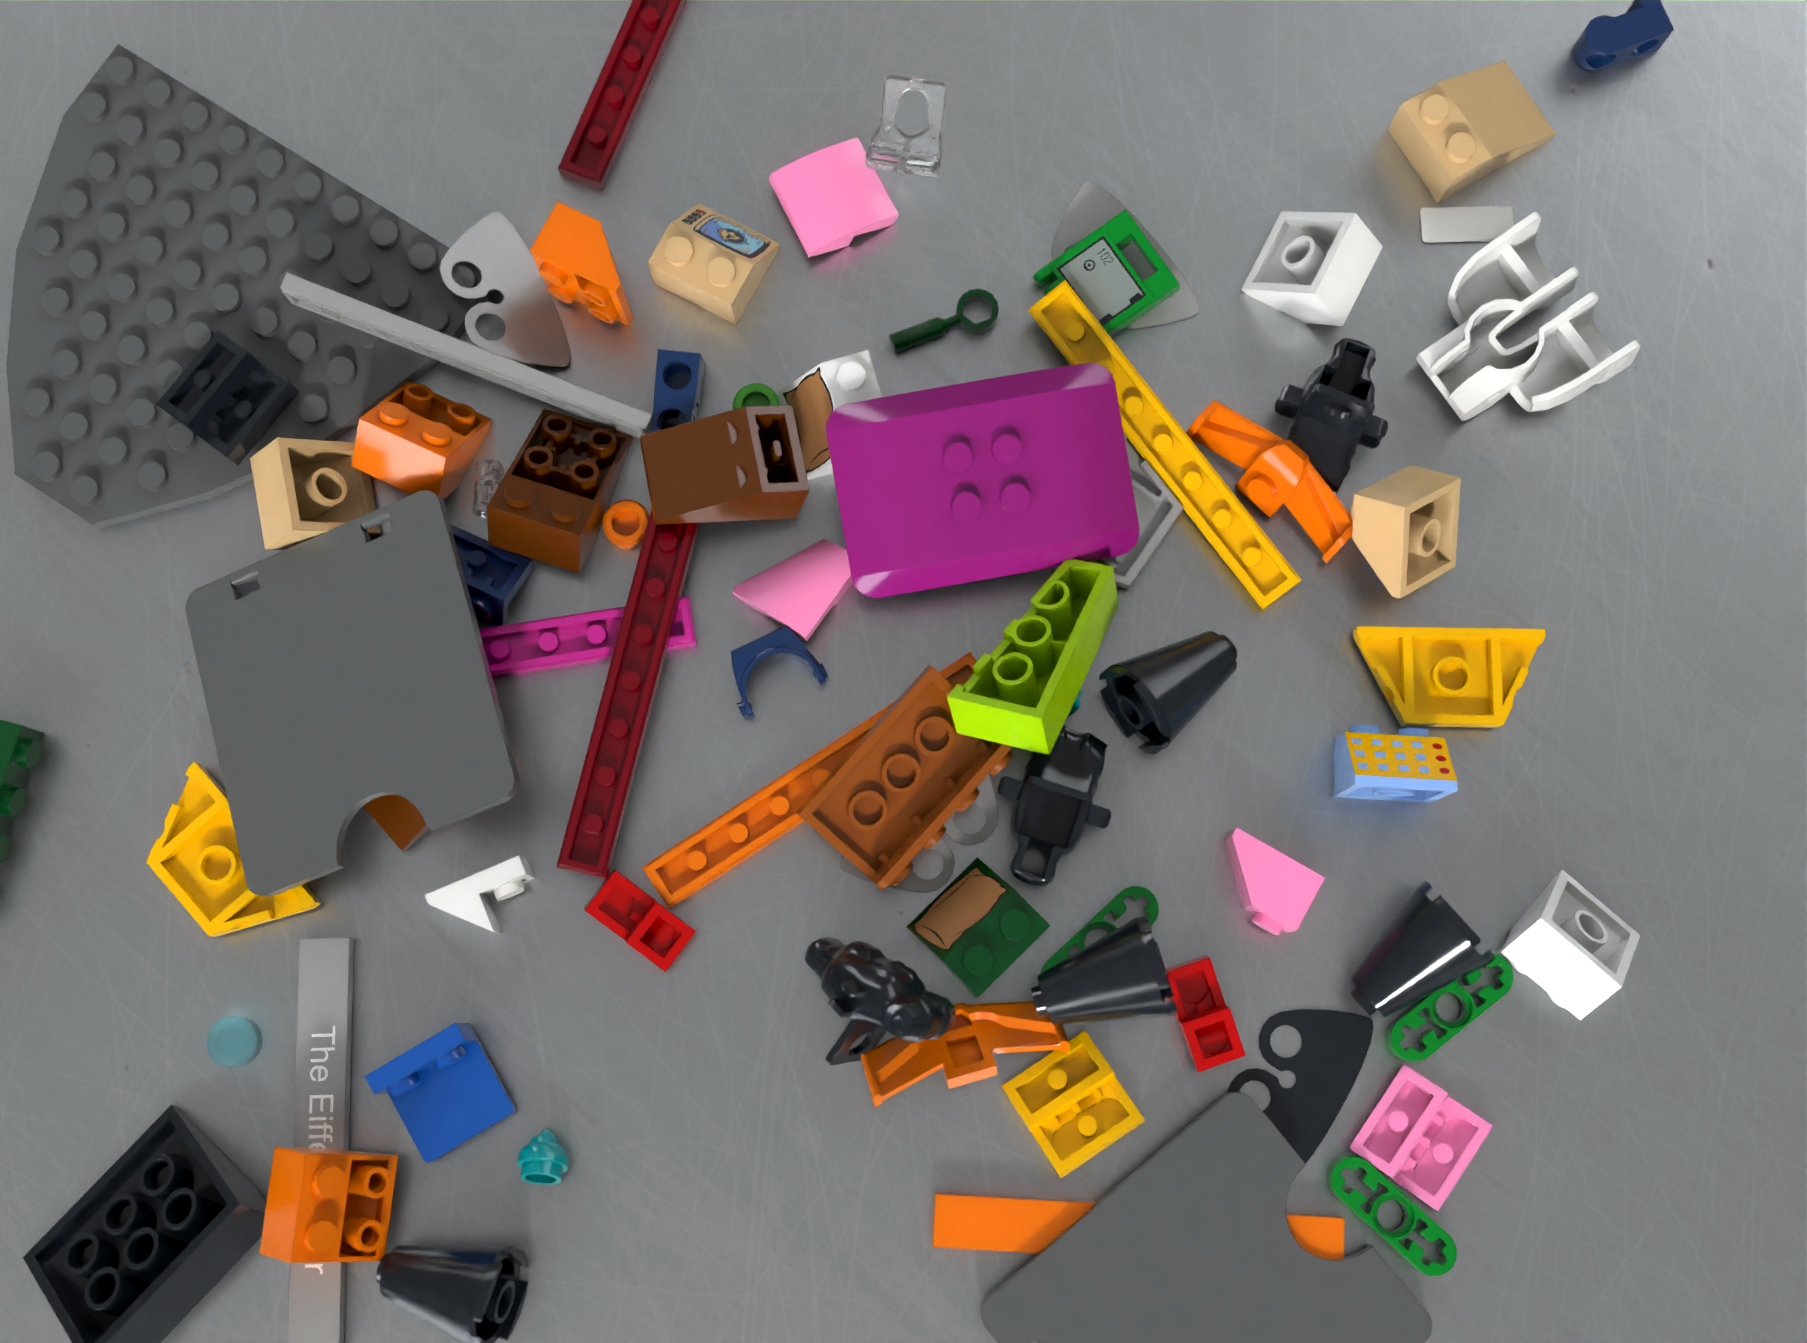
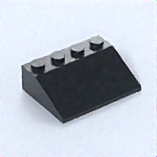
[23,1105,266,1343]

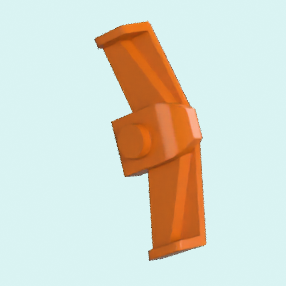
[1186,400,1353,564]
[860,1001,1070,1107]

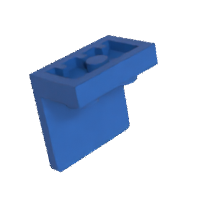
[365,1023,515,1163]

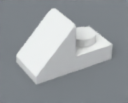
[425,855,535,934]

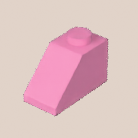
[1224,827,1325,935]

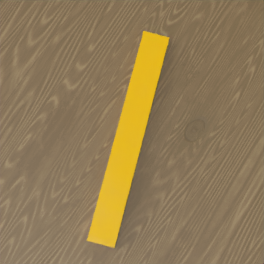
[1028,280,1301,610]

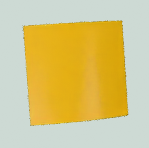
[1002,1030,1145,1179]

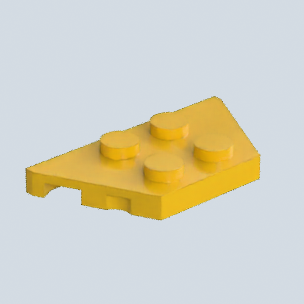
[1353,626,1546,728]
[146,762,321,937]

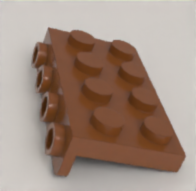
[796,665,1013,891]

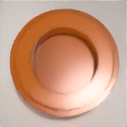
[602,499,650,550]

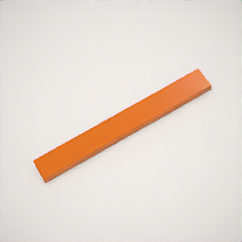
[642,652,977,910]
[932,1193,1345,1260]

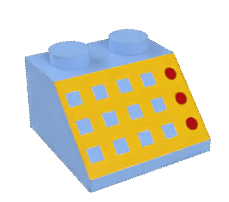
[1333,725,1458,803]

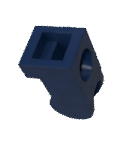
[1573,0,1674,71]
[652,349,706,432]

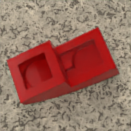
[584,869,696,972]
[1166,955,1246,1072]

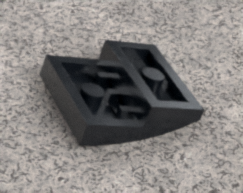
[156,331,299,466]

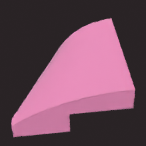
[732,539,853,641]

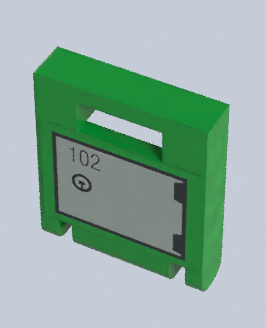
[1033,209,1180,338]

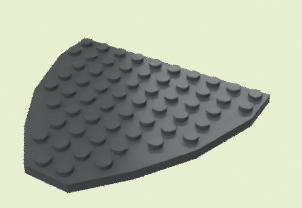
[6,44,494,529]

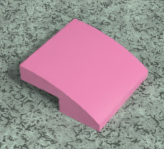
[768,137,899,257]
[1349,1064,1493,1213]

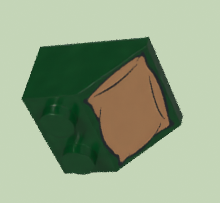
[907,858,1050,999]

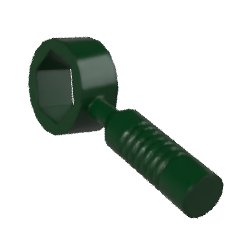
[889,289,999,352]

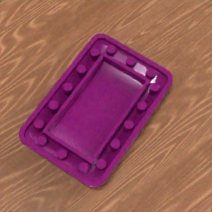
[826,363,1139,598]

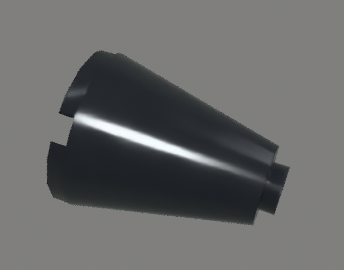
[1099,631,1238,755]
[1350,880,1496,1017]
[1031,915,1179,1024]
[376,1245,529,1343]

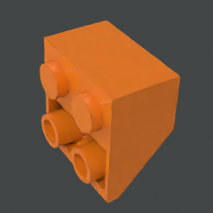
[530,201,634,326]
[351,382,492,500]
[259,1147,398,1263]

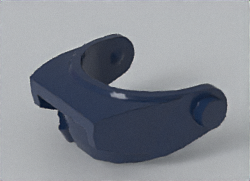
[731,625,828,719]

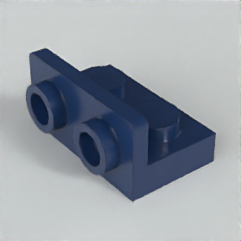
[451,525,532,626]

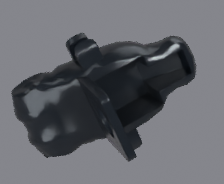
[1274,338,1388,496]
[997,725,1111,886]
[805,937,956,1066]

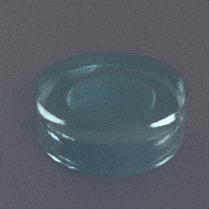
[206,1016,262,1067]

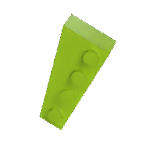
[947,558,1119,755]

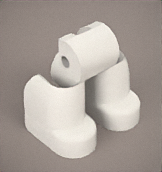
[1416,212,1641,421]

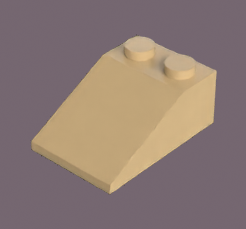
[1388,60,1556,203]

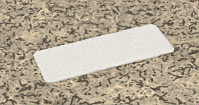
[1420,206,1514,243]

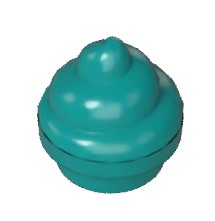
[517,1129,569,1185]

